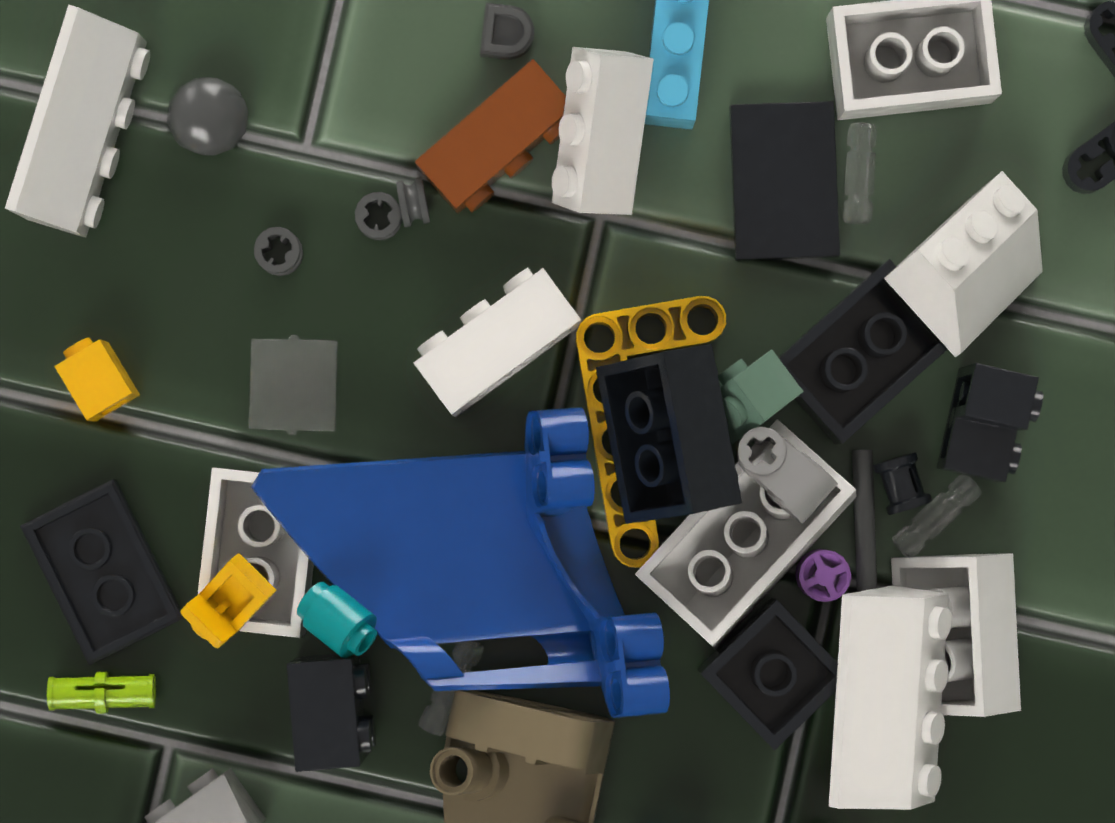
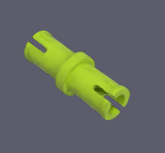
[47,672,156,714]

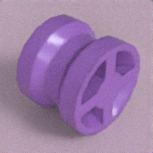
[795,549,851,602]

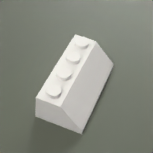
[5,4,150,238]
[635,419,857,650]
[829,586,952,810]

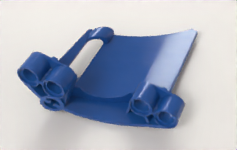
[251,407,670,718]

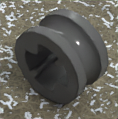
[396,177,430,227]
[355,192,403,241]
[254,227,303,276]

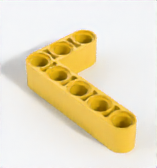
[576,296,726,568]

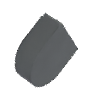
[480,3,534,60]

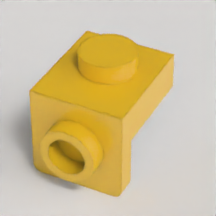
[180,553,277,649]

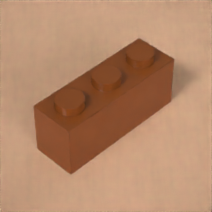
[415,59,566,214]

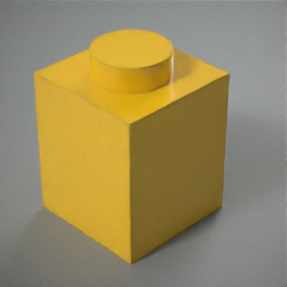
[54,337,140,422]

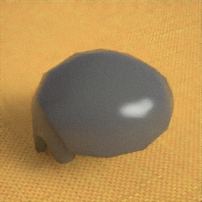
[167,77,249,156]

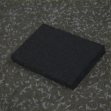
[729,101,840,261]
[20,479,184,665]

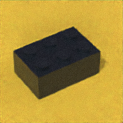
[778,259,947,445]
[596,344,742,524]

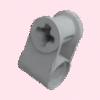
[737,427,838,524]

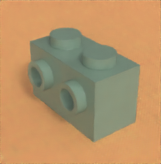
[718,349,804,445]

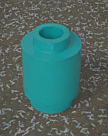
[297,582,377,658]

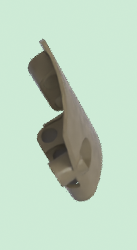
[430,690,615,823]

